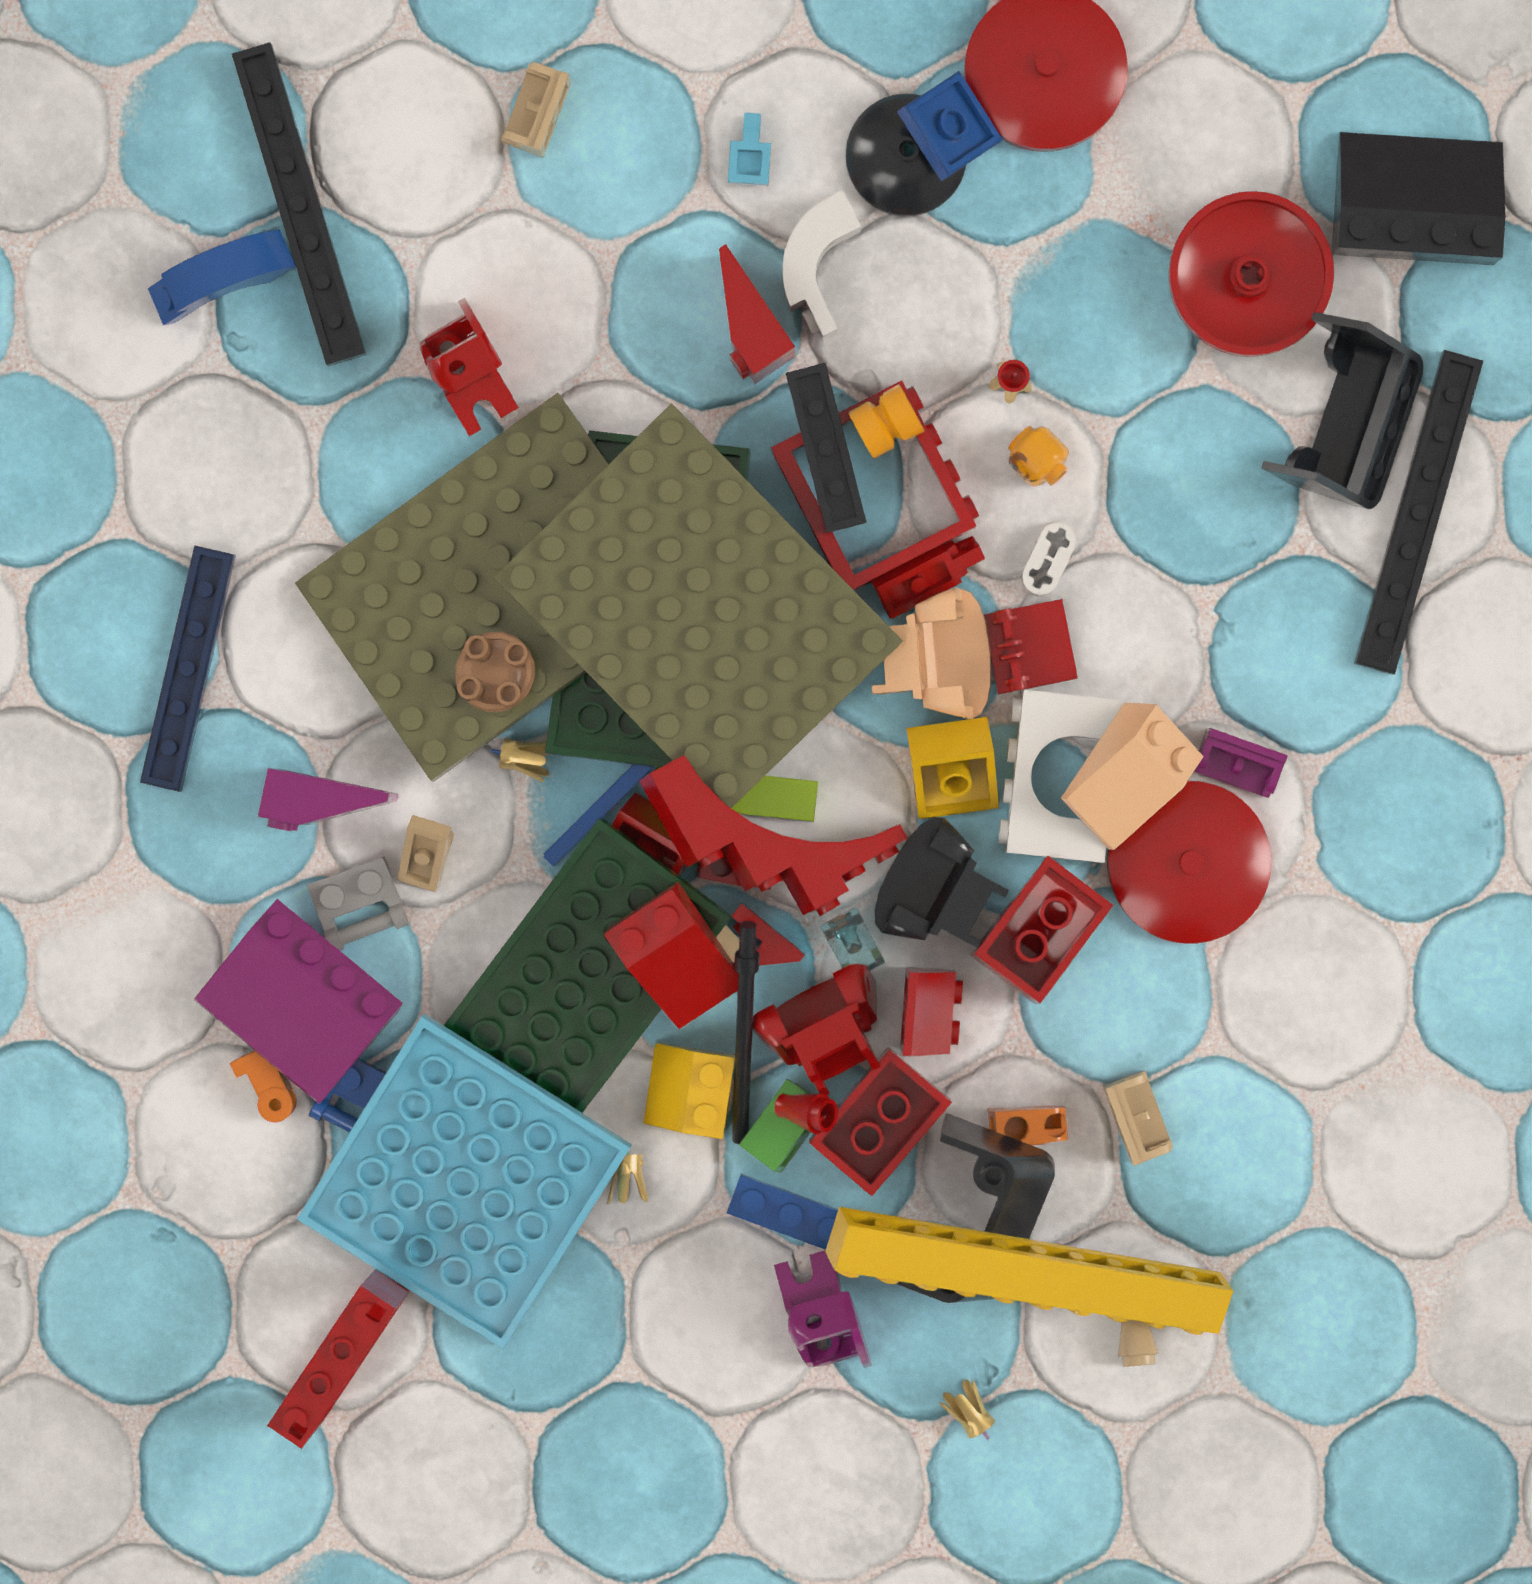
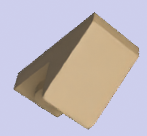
[397,815,454,892]

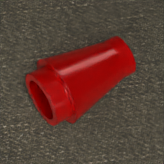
[775,1093,838,1134]

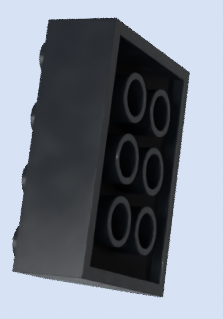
[1331,132,1506,265]

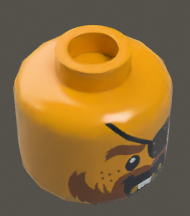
[1008,426,1069,487]

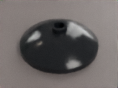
[846,94,966,217]

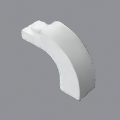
[782,190,861,341]

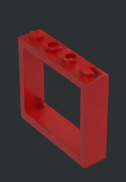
[771,381,979,591]
[267,1269,410,1449]

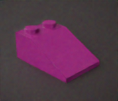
[258,768,398,831]

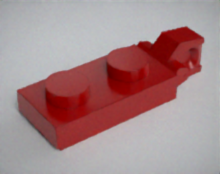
[871,536,985,619]

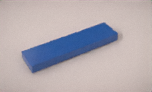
[543,765,654,867]

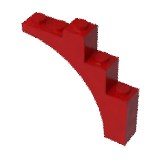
[639,755,908,916]

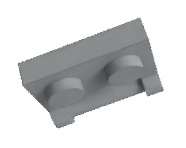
[307,856,409,951]

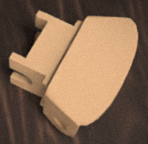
[872,588,991,719]

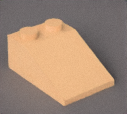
[1061,702,1204,850]

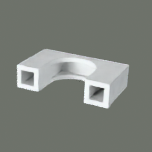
[998,690,1122,863]

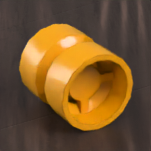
[848,384,924,459]

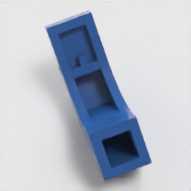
[148,229,295,326]

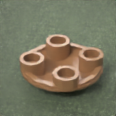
[455,632,535,712]

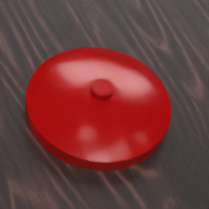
[964,0,1128,152]
[1168,191,1334,357]
[1107,781,1272,944]

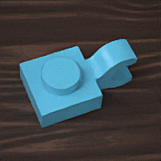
[728,113,771,186]

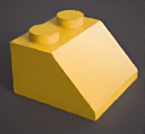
[906,717,999,819]
[643,1043,735,1139]

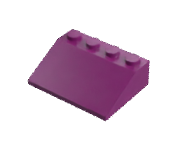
[194,899,403,1105]

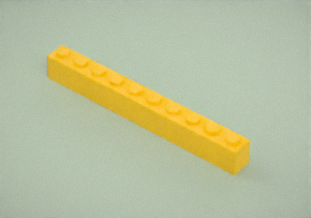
[825,1207,1234,1335]

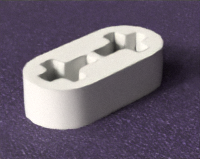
[1021,522,1076,596]

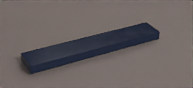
[140,545,236,792]

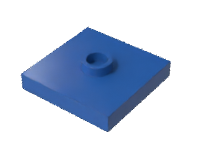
[897,71,1003,181]

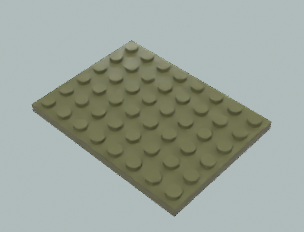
[295,393,609,782]
[494,403,903,808]

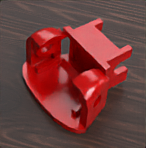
[420,298,519,437]
[753,963,881,1095]

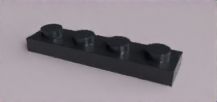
[785,362,867,533]

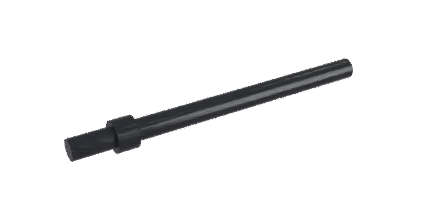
[732,921,760,1144]

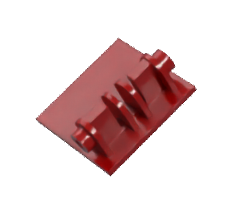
[984,599,1078,695]

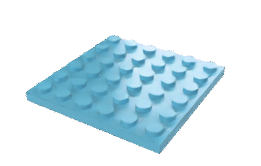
[297,1014,632,1349]

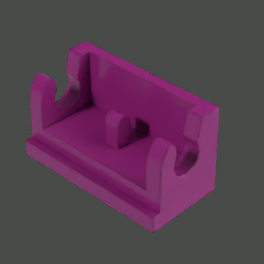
[1194,728,1288,798]

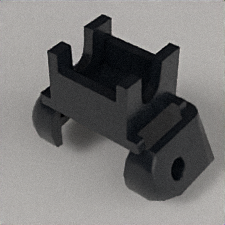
[874,817,1009,948]

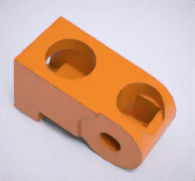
[229,1051,297,1123]
[988,1106,1068,1145]

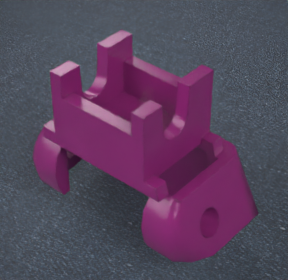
[774,1250,872,1368]

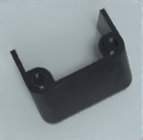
[1261,312,1424,509]
[897,1113,1055,1303]

